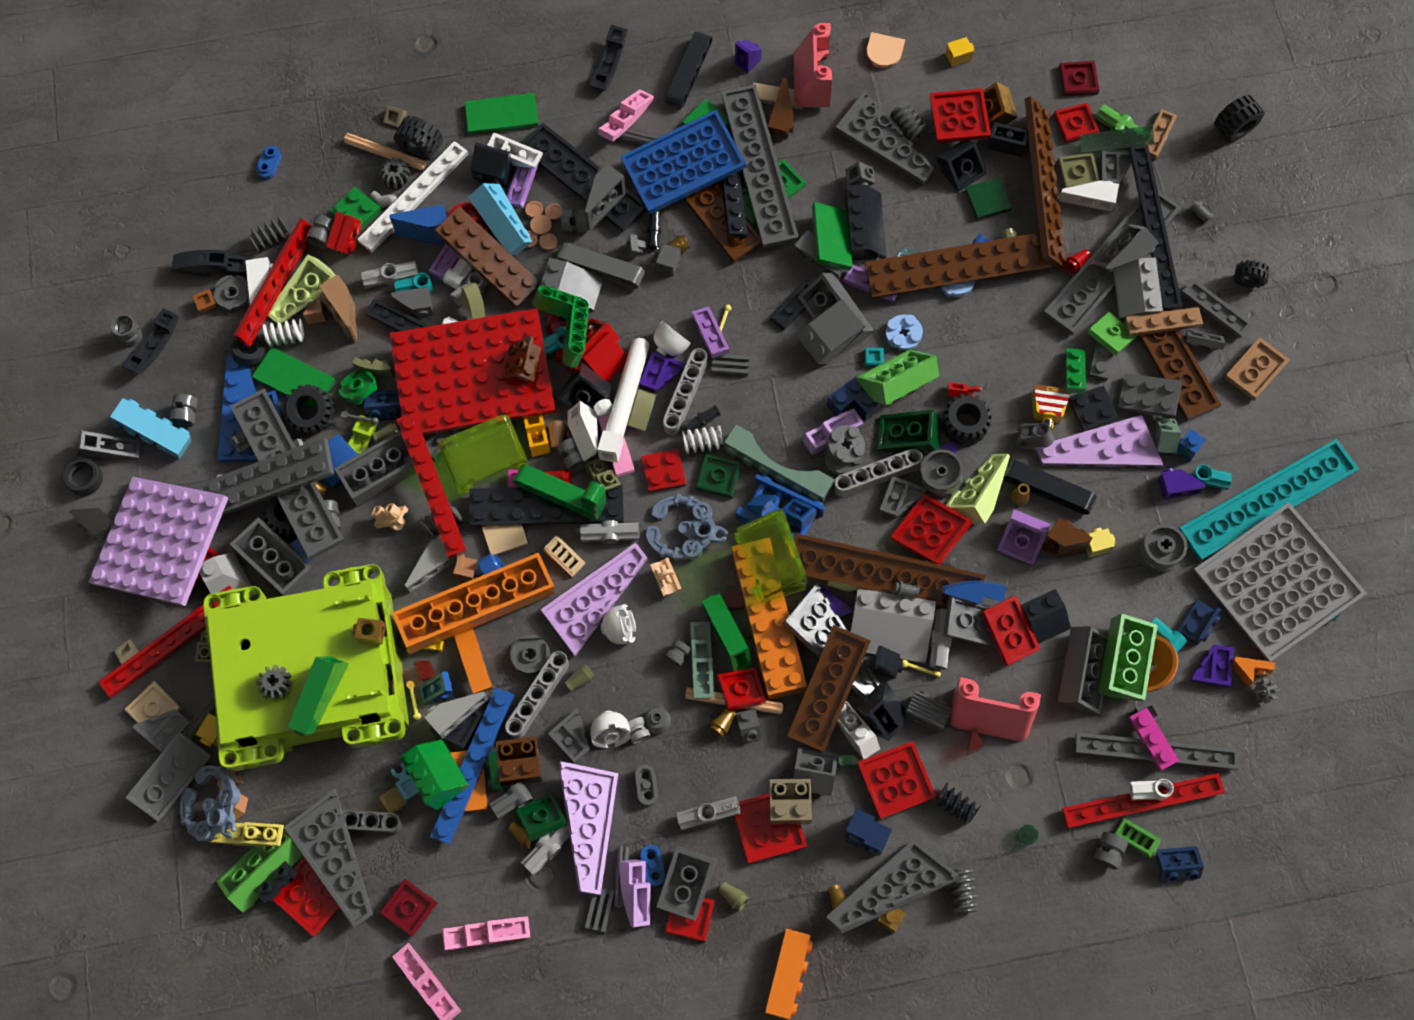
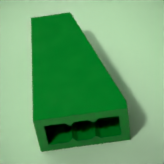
[702,593,752,671]
[288,656,349,737]

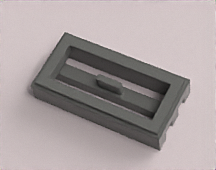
[711,354,750,376]
[585,889,615,933]

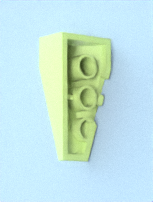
[268,255,336,325]
[946,454,1010,524]

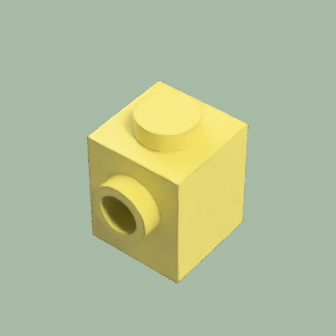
[1086,528,1115,558]

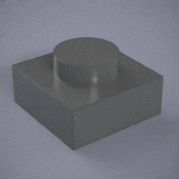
[1134,700,1163,722]

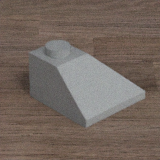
[199,552,252,594]

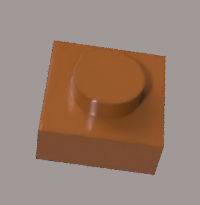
[192,289,218,314]

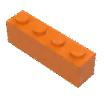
[765,929,813,1020]

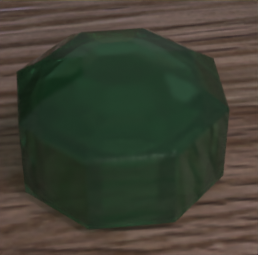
[838,755,857,769]
[1018,824,1038,845]

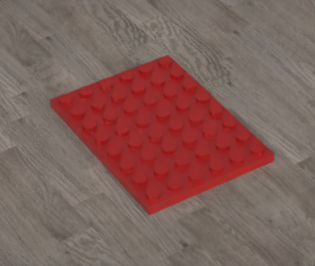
[390,308,556,435]

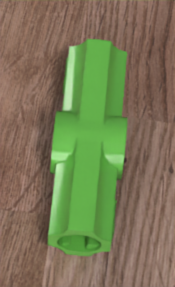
[1095,105,1149,146]

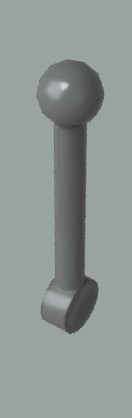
[341,411,379,425]

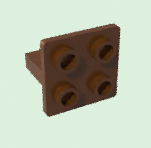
[504,336,541,383]

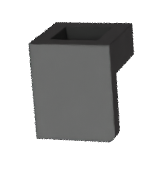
[656,244,681,276]

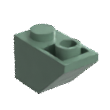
[1155,416,1181,454]

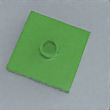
[1087,312,1137,356]

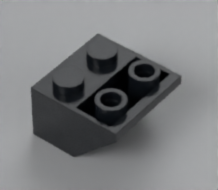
[856,680,906,741]

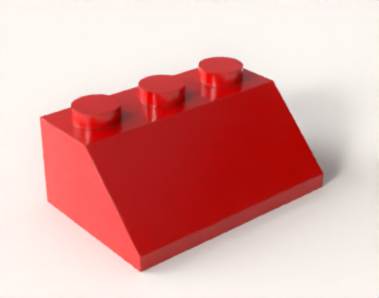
[553,318,620,373]

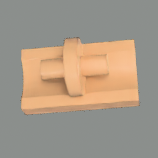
[371,503,408,531]
[650,558,682,597]

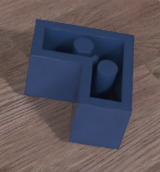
[827,375,881,421]
[844,809,892,855]

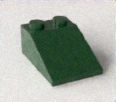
[877,410,941,455]

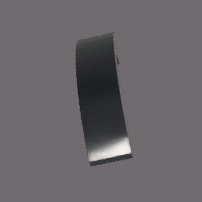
[589,25,628,91]
[121,308,179,375]

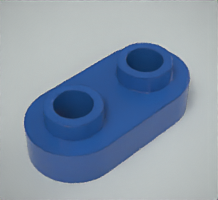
[256,146,282,180]
[641,845,666,887]

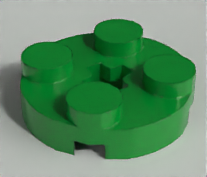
[339,370,377,405]

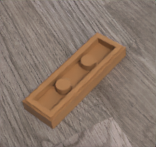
[1144,109,1177,160]

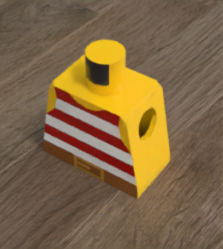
[1032,384,1070,430]

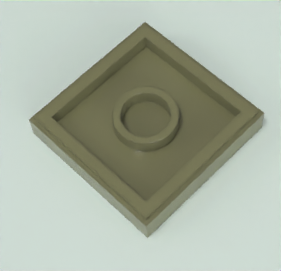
[1057,153,1100,188]

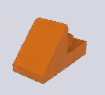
[1232,657,1275,687]

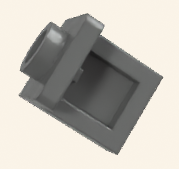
[736,709,762,743]

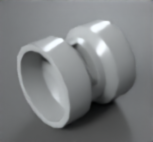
[628,717,651,744]

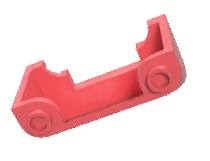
[794,23,832,107]
[949,677,1041,741]

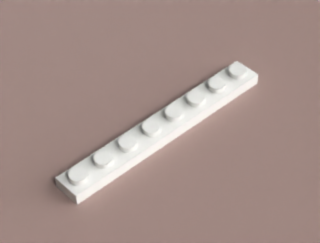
[357,141,469,253]

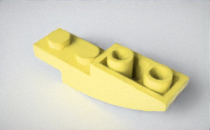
[210,822,284,847]

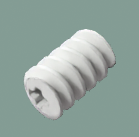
[263,319,304,347]
[682,426,723,454]

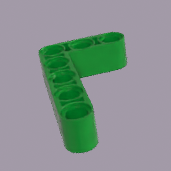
[532,285,589,368]
[513,464,606,520]

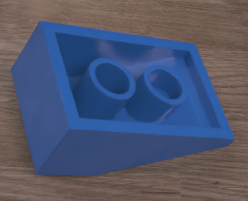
[389,205,447,244]

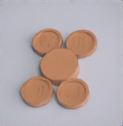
[525,201,562,251]

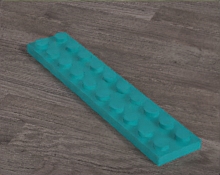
[1178,439,1359,561]

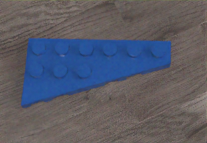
[218,356,259,462]

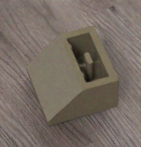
[769,779,812,825]

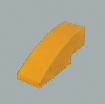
[524,415,551,457]

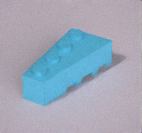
[468,183,532,255]
[110,398,192,459]

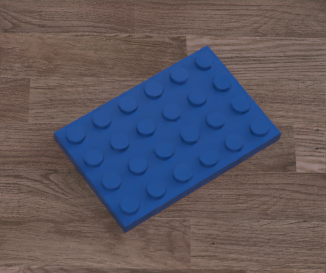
[620,110,747,214]

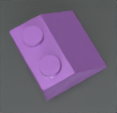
[997,509,1050,565]

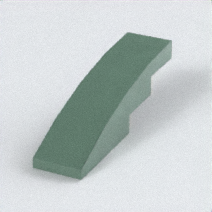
[690,622,714,699]

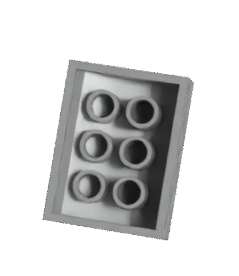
[850,588,936,664]

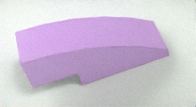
[802,408,864,455]
[619,859,650,927]

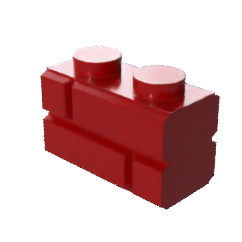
[325,212,362,255]

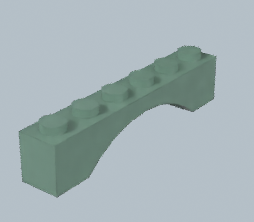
[724,425,835,504]

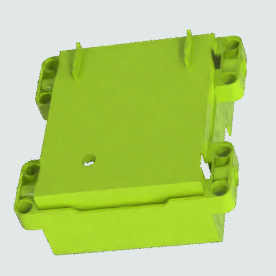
[204,564,409,771]

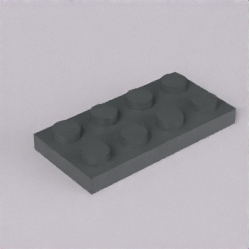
[125,731,211,822]

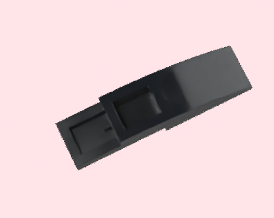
[171,250,248,276]

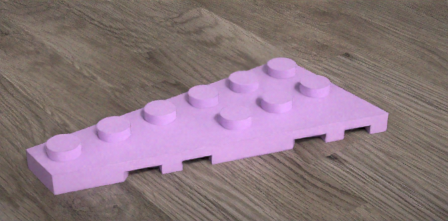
[1035,415,1163,468]
[541,543,647,657]
[559,761,618,896]

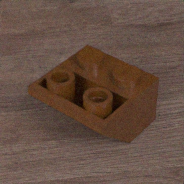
[1041,518,1093,558]
[496,736,542,786]

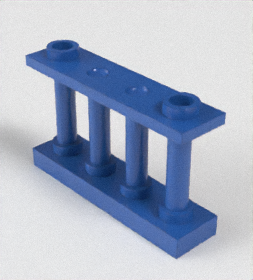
[736,475,826,546]

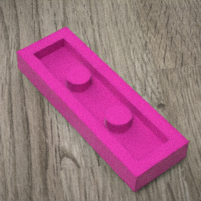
[1128,708,1179,771]

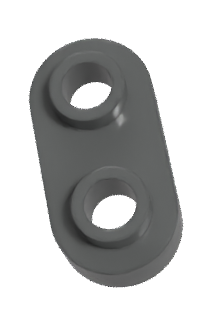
[635,765,658,806]

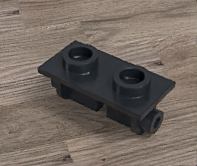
[254,861,298,904]

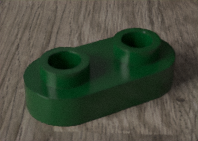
[485,751,502,792]

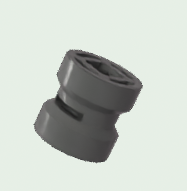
[664,639,691,667]

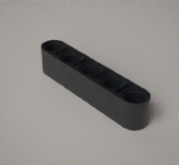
[666,31,712,108]
[1003,459,1097,515]

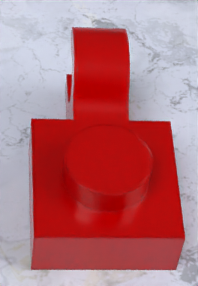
[947,382,981,398]

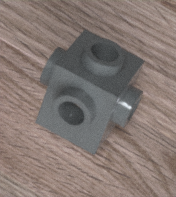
[845,161,875,187]

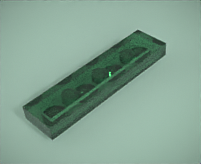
[1080,125,1154,153]

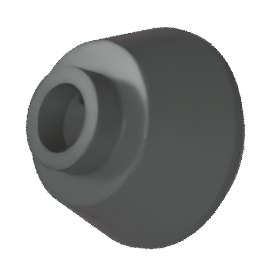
[644,707,671,734]

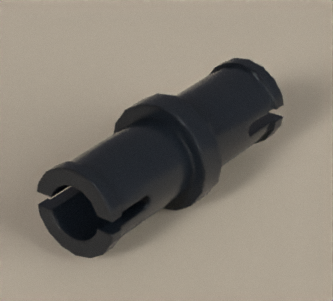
[647,212,662,250]
[682,405,721,431]

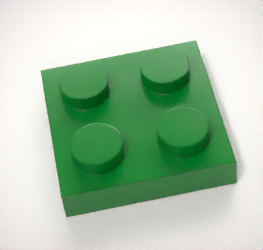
[330,187,382,230]

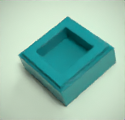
[865,348,884,367]

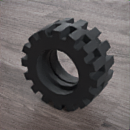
[1234,260,1270,288]

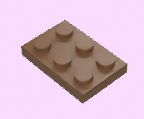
[1224,337,1290,401]

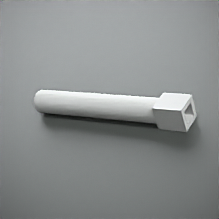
[597,338,650,463]

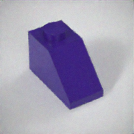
[735,40,762,73]
[1158,468,1205,500]

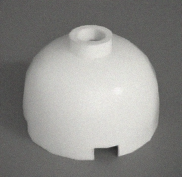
[653,321,691,356]
[601,604,636,644]
[590,711,631,748]

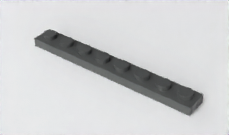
[1075,732,1239,771]

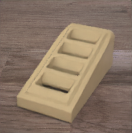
[544,535,586,578]

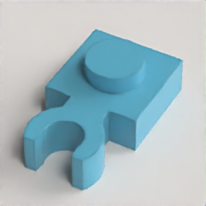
[391,763,419,801]

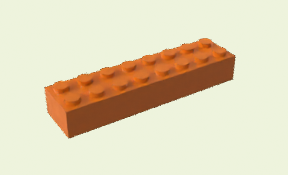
[731,538,807,700]
[392,553,555,654]

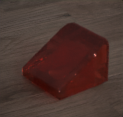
[414,661,437,683]
[967,728,983,755]

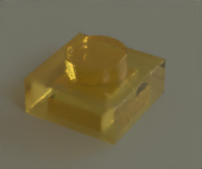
[379,786,408,813]

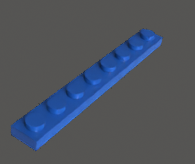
[430,688,515,845]

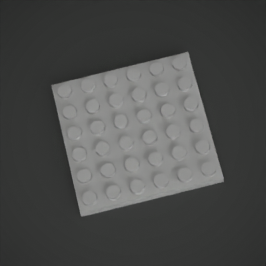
[1194,502,1367,662]

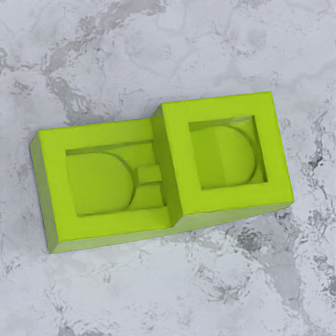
[348,415,377,454]

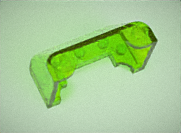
[438,415,529,495]
[734,508,807,603]

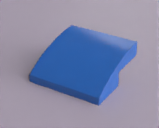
[324,434,358,488]

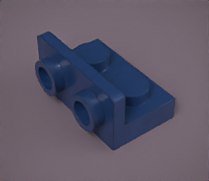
[364,390,402,421]
[1178,600,1221,645]
[1155,846,1204,883]

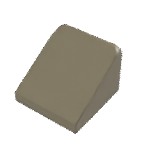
[383,106,407,127]
[114,640,139,664]

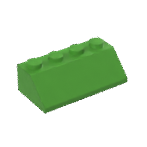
[857,349,939,405]
[1098,614,1158,701]
[216,823,303,913]

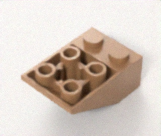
[319,274,357,343]

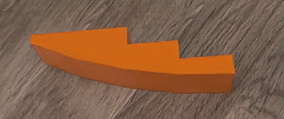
[454,628,493,694]

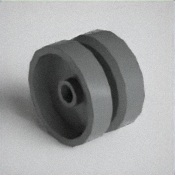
[921,449,963,497]
[1138,525,1188,573]

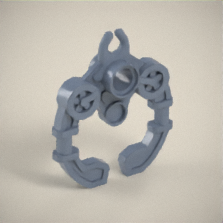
[646,493,728,561]
[180,766,240,842]

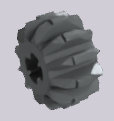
[379,158,410,189]
[256,665,293,701]

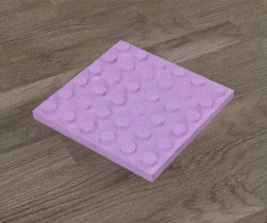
[89,477,228,606]

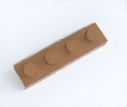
[1125,307,1203,337]

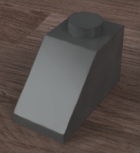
[391,287,433,318]

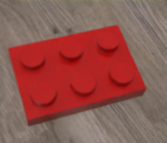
[981,595,1040,666]

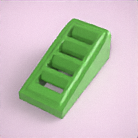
[1114,818,1161,859]

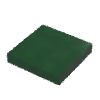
[965,178,1012,220]
[696,453,742,499]
[515,793,568,842]

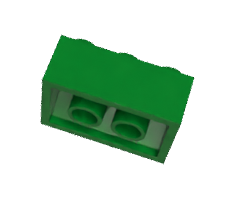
[400,739,469,810]

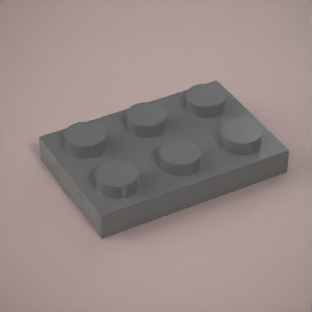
[1118,373,1182,418]
[944,596,997,648]

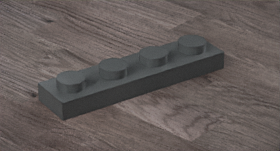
[1181,279,1253,339]

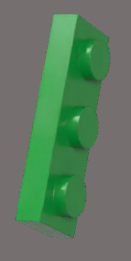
[1065,348,1086,395]

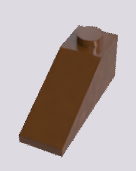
[768,78,796,138]

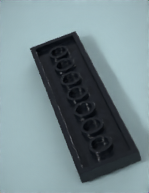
[521,123,647,233]
[469,484,624,527]

